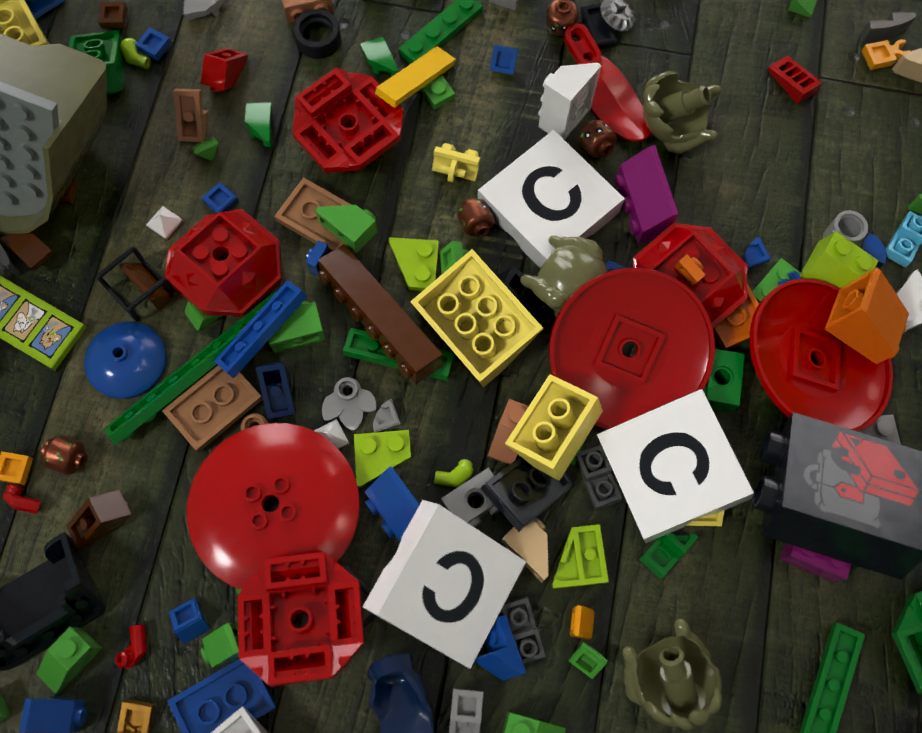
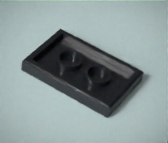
[480,456,575,532]

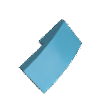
[885,211,922,268]

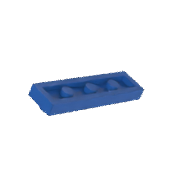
[214,280,308,378]

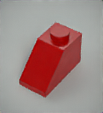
[201,48,248,93]

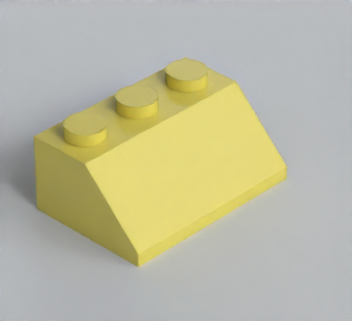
[505,374,603,481]

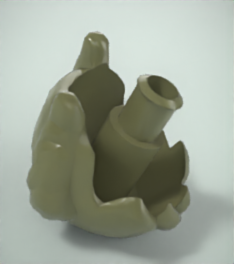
[643,71,722,154]
[520,235,608,317]
[623,619,722,730]

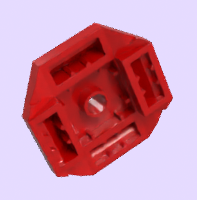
[292,68,404,173]
[165,209,282,317]
[633,223,747,329]
[237,552,365,687]

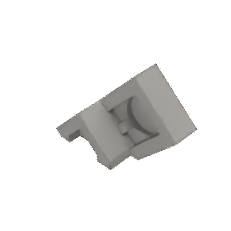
[183,0,231,20]

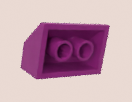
[615,145,678,243]

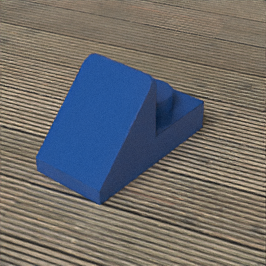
[474,615,526,681]

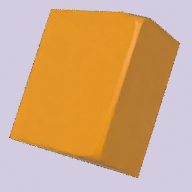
[570,605,594,639]

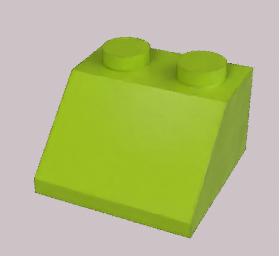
[800,231,879,288]

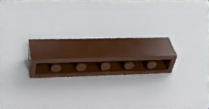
[318,244,442,385]

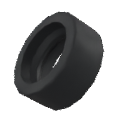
[294,9,341,59]

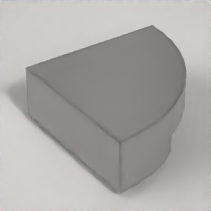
[373,399,401,433]

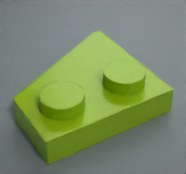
[389,237,439,291]
[354,430,411,489]
[552,524,609,589]

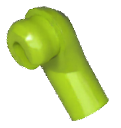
[434,459,473,487]

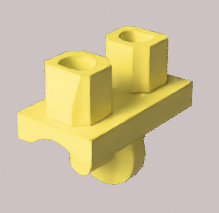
[432,143,480,183]

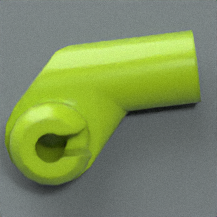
[120,38,151,69]

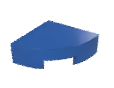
[861,232,886,268]
[743,237,771,271]

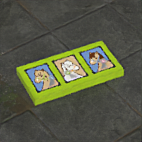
[0,276,87,371]

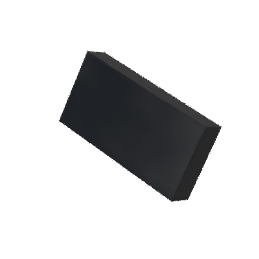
[580,3,617,50]

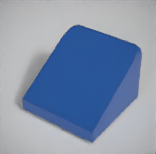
[169,597,210,643]

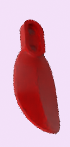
[564,23,651,142]

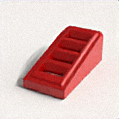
[767,56,822,105]

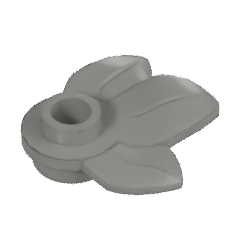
[322,377,376,431]

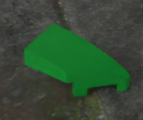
[360,37,398,76]
[245,102,273,147]
[639,533,698,579]

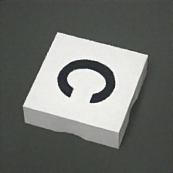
[477,130,625,269]
[597,389,754,543]
[363,500,526,669]

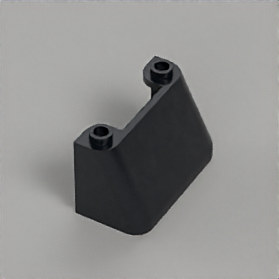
[0,532,105,671]

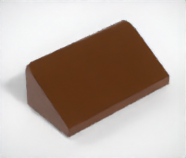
[119,262,174,310]

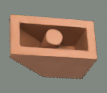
[487,399,529,465]

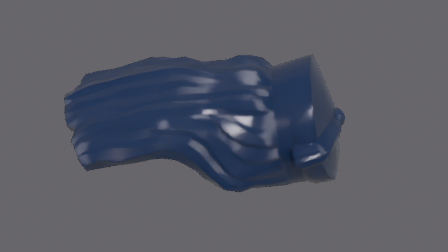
[368,654,434,733]

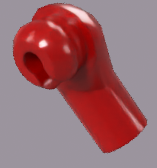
[3,484,42,514]
[115,624,147,669]

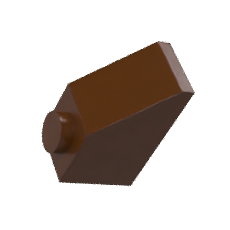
[66,490,131,550]

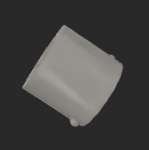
[823,210,868,245]

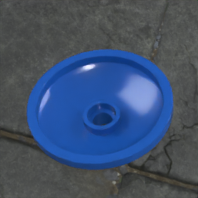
[84,321,167,399]

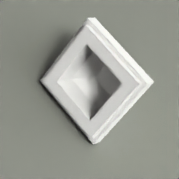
[146,206,183,240]
[314,419,349,449]

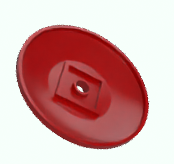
[549,267,715,429]
[749,279,893,432]
[187,423,360,590]

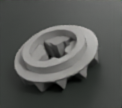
[600,0,636,31]

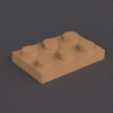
[274,177,351,252]
[162,365,263,453]

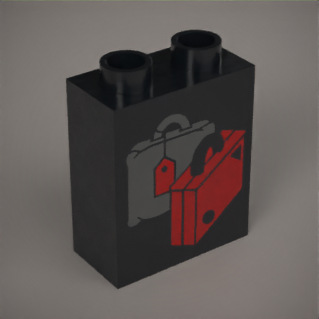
[752,412,922,580]

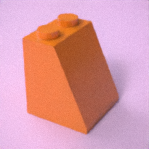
[825,267,909,364]

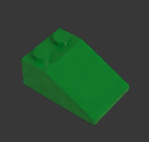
[68,30,125,94]

